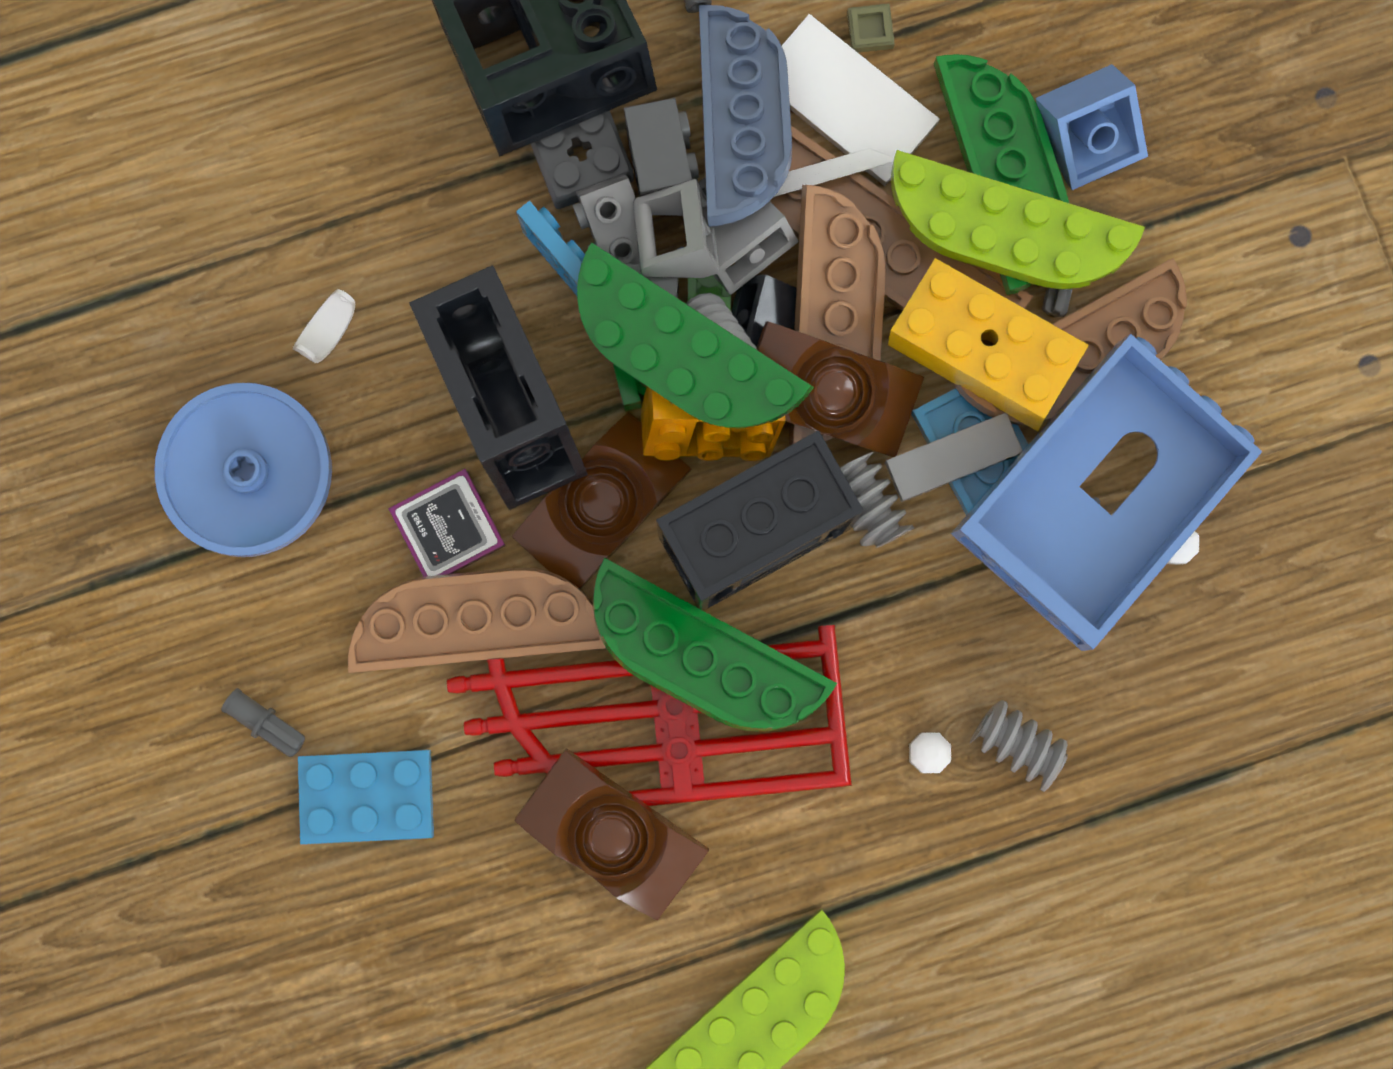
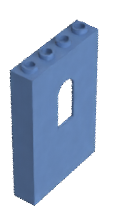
[951,334,1262,651]

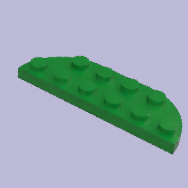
[933,54,1069,296]
[577,242,814,429]
[593,558,837,732]

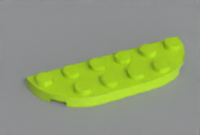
[891,150,1145,289]
[644,909,845,1069]

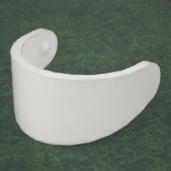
[293,289,355,363]

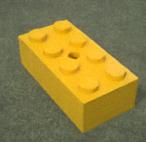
[888,258,1089,431]

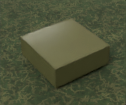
[847,3,895,53]

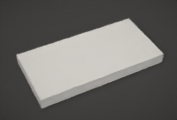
[782,14,940,186]

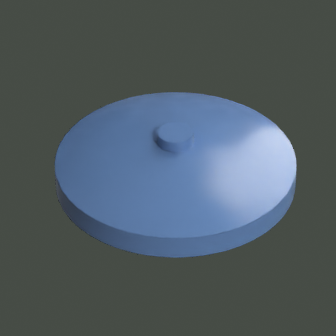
[154,383,332,557]

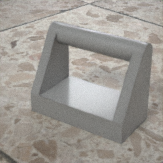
[633,179,720,278]

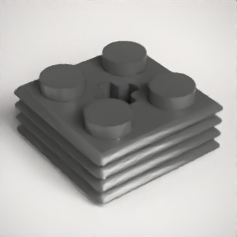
[531,111,634,209]

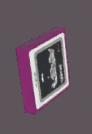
[388,469,506,577]

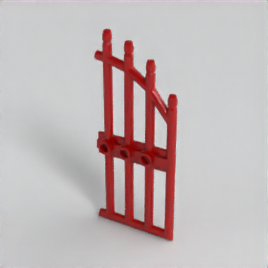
[447,625,852,806]

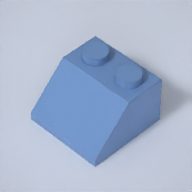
[1035,64,1148,190]

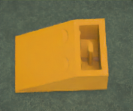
[641,386,785,461]

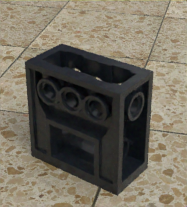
[432,0,657,157]
[409,265,588,510]
[656,430,864,611]

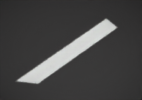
[774,148,894,197]

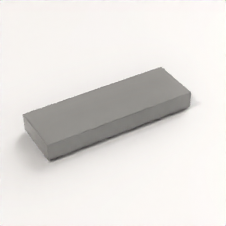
[885,413,1023,502]

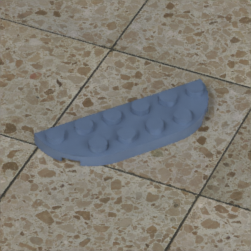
[699,5,792,227]

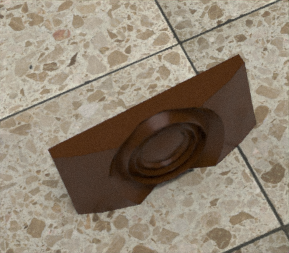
[756,321,924,457]
[512,411,692,589]
[514,748,709,921]

